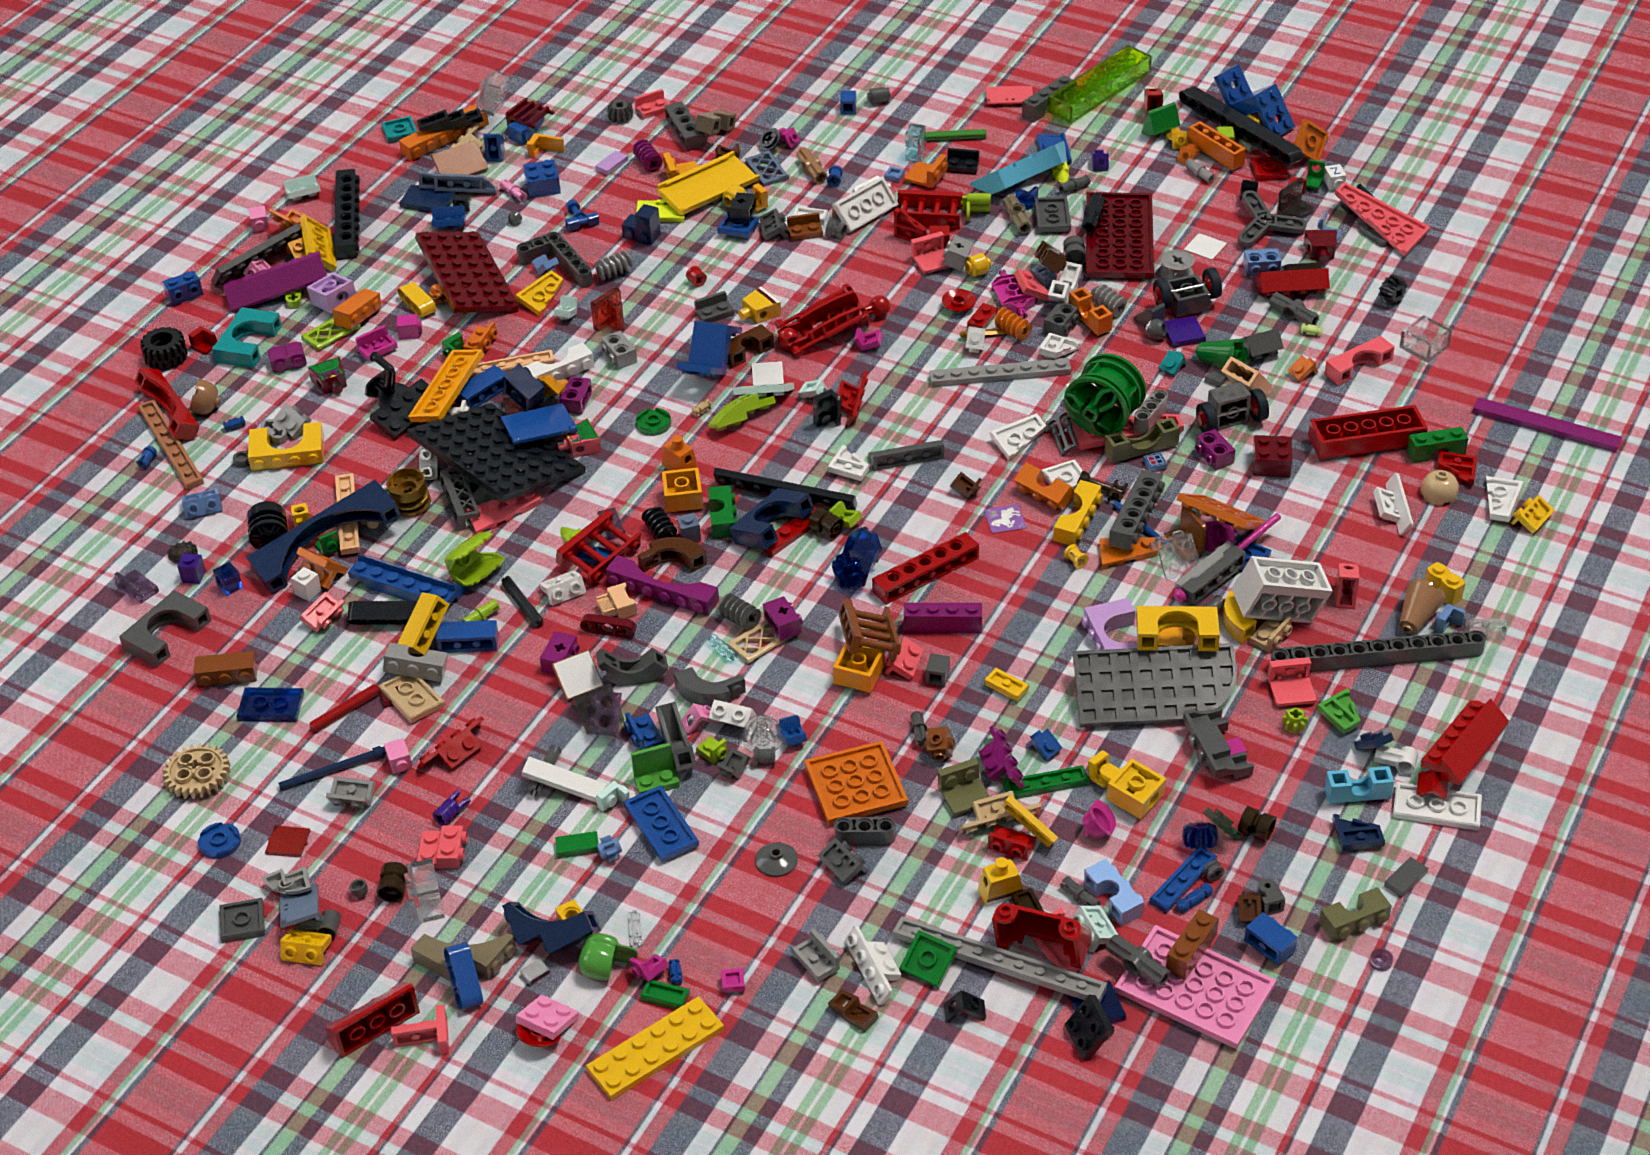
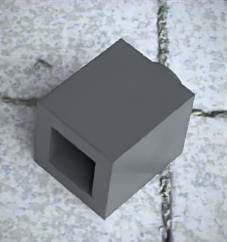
[926,653,950,687]

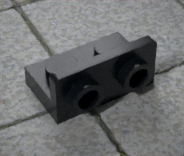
[946,148,980,175]
[813,389,842,427]

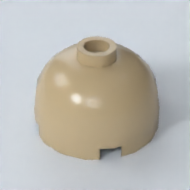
[1420,470,1459,506]

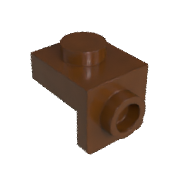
[715,143,741,159]
[950,472,982,499]

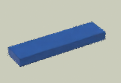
[1149,846,1217,914]

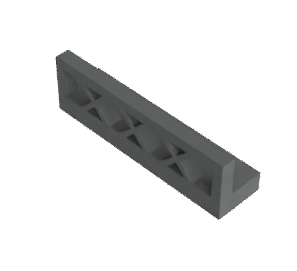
[868,440,944,471]
[440,468,480,531]

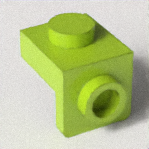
[829,501,862,528]

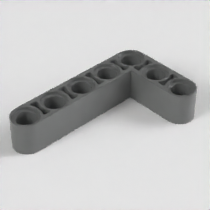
[516,232,593,288]

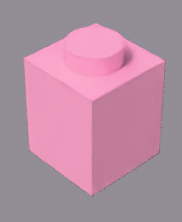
[248,205,269,232]
[384,738,413,774]

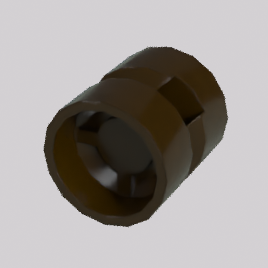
[808,507,844,540]
[1238,806,1277,842]
[376,862,409,903]

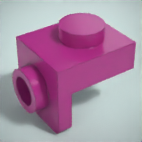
[772,127,800,148]
[854,328,883,351]
[629,954,669,982]

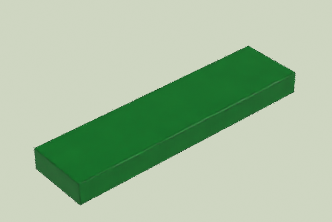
[1003,765,1089,799]

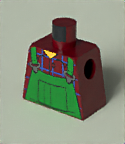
[308,357,347,394]

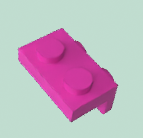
[355,325,398,361]

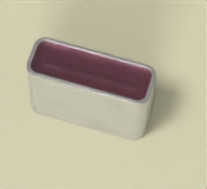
[520,958,551,986]

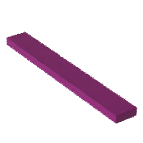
[1472,397,1622,452]

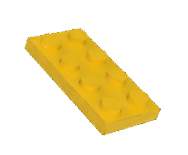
[300,214,337,271]

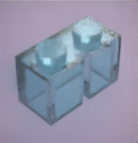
[905,123,926,162]

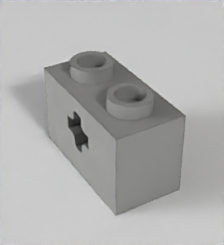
[942,236,973,271]

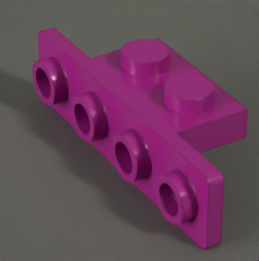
[978,725,1025,789]

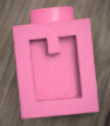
[243,258,271,276]

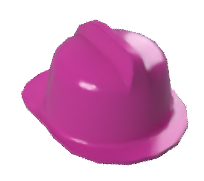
[1204,521,1239,552]
[1082,800,1116,839]

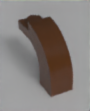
[638,537,707,572]

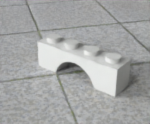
[524,342,595,380]

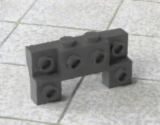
[1183,707,1254,779]

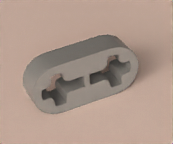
[261,419,288,445]

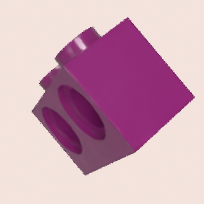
[559,376,592,415]
[1195,429,1236,471]

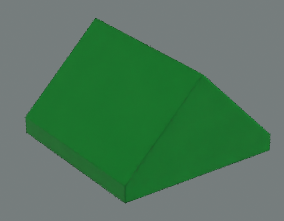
[1141,102,1181,135]

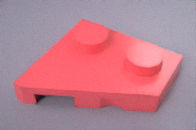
[1014,269,1051,302]

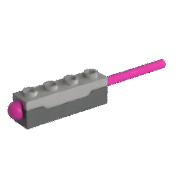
[1174,513,1281,606]

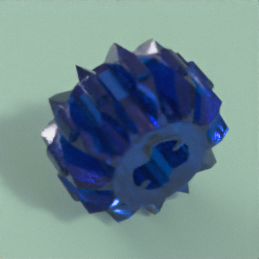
[1182,822,1218,850]

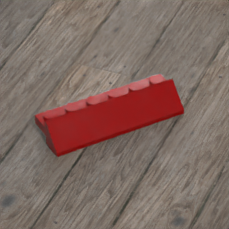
[1421,698,1509,785]

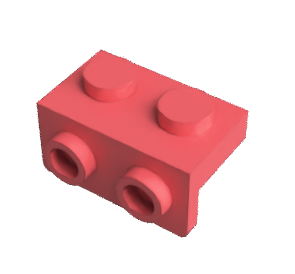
[299,592,345,633]
[884,637,924,680]

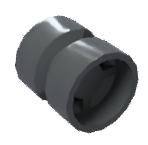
[1063,235,1086,265]

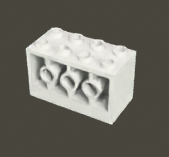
[1232,556,1333,623]

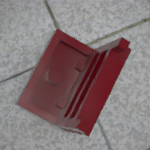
[505,98,555,129]

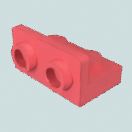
[634,89,669,120]

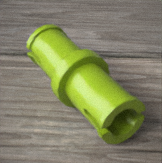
[461,599,500,622]

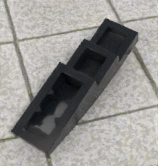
[417,108,484,131]

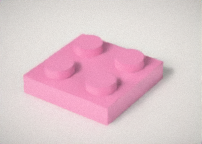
[515,994,579,1040]

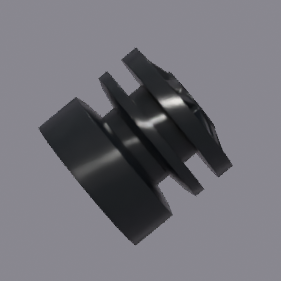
[246,501,288,549]

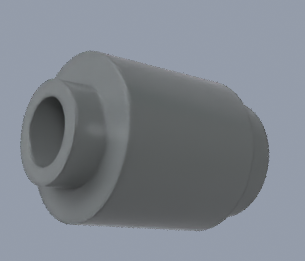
[867,87,891,104]

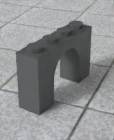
[119,590,211,668]

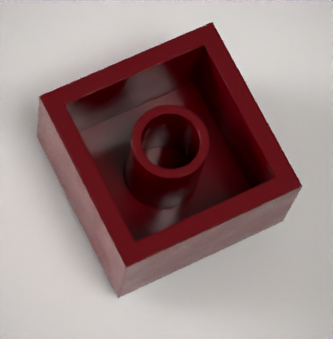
[1252,435,1292,478]

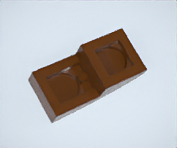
[828,989,879,1032]

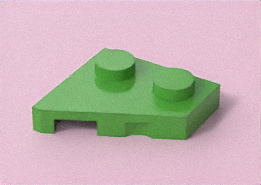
[1317,688,1361,735]

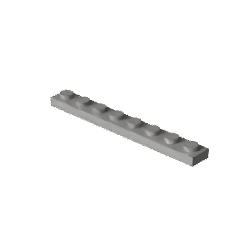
[929,358,1071,387]

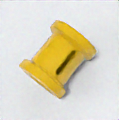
[1064,544,1089,569]

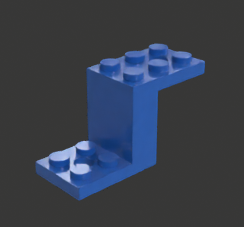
[1214,64,1295,136]
[677,321,743,378]

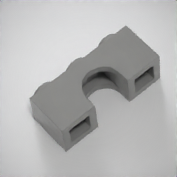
[383,643,448,682]

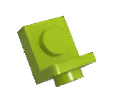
[696,736,728,765]

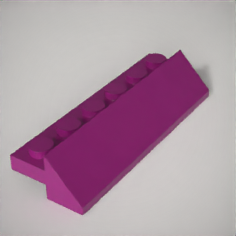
[223,251,327,313]

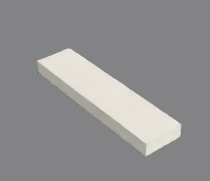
[521,757,607,803]

